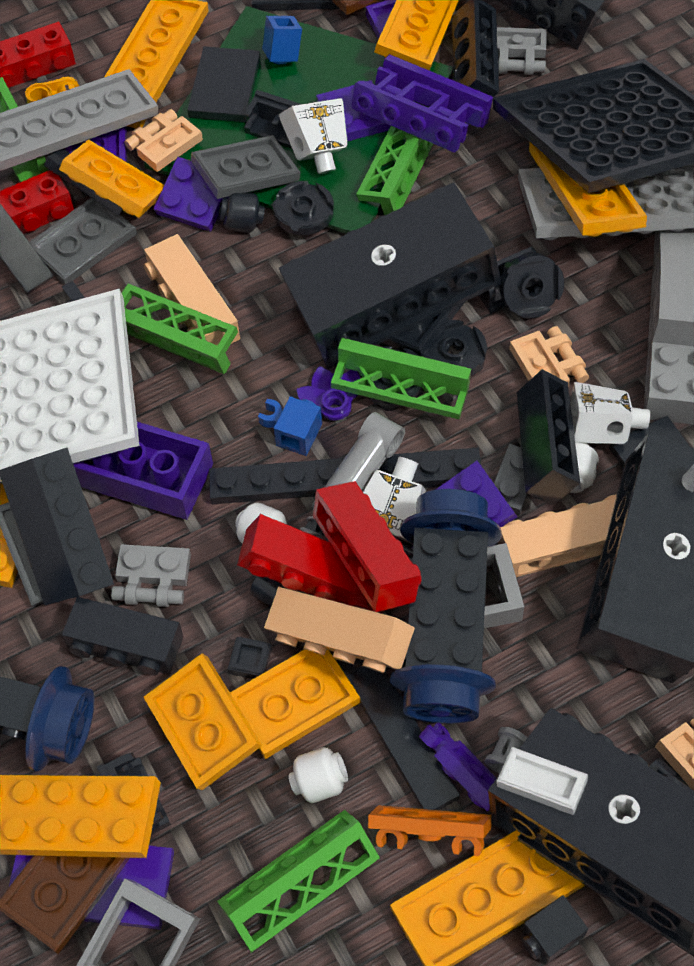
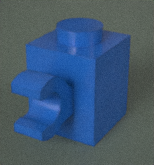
[262,16,302,64]
[258,397,322,456]

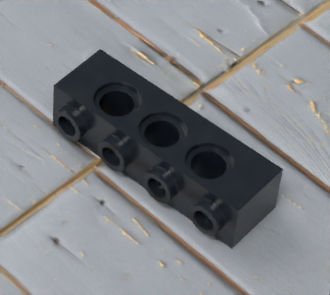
[452,0,499,97]

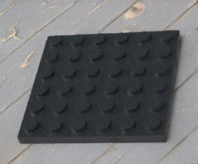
[492,59,694,193]

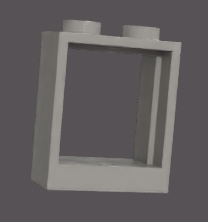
[484,543,524,628]
[77,878,201,966]

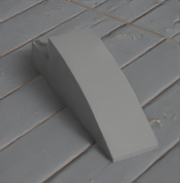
[644,228,694,425]

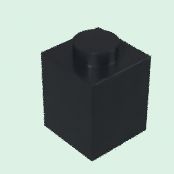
[522,895,588,965]

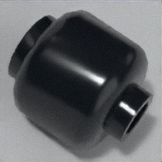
[218,192,265,233]

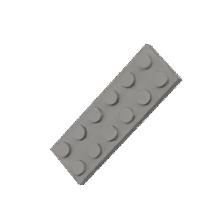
[0,69,158,171]

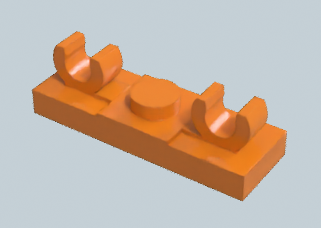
[368,805,492,856]

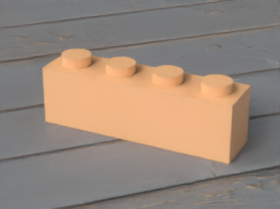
[144,234,240,346]
[498,494,617,577]
[264,587,415,673]

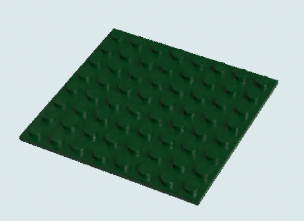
[144,6,453,234]

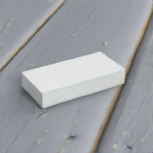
[497,747,588,815]

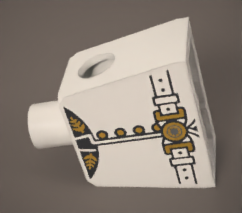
[279,98,347,174]
[570,382,650,444]
[363,457,426,544]

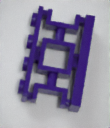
[351,54,493,152]

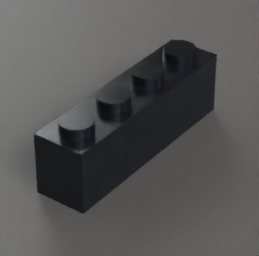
[516,369,580,506]

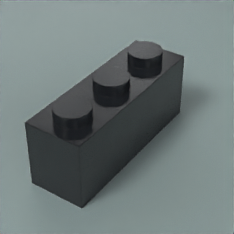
[62,597,184,676]

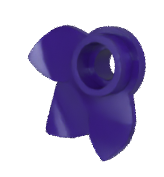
[297,366,360,420]

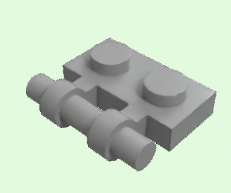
[497,27,547,75]
[111,544,191,607]

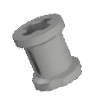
[484,727,528,774]

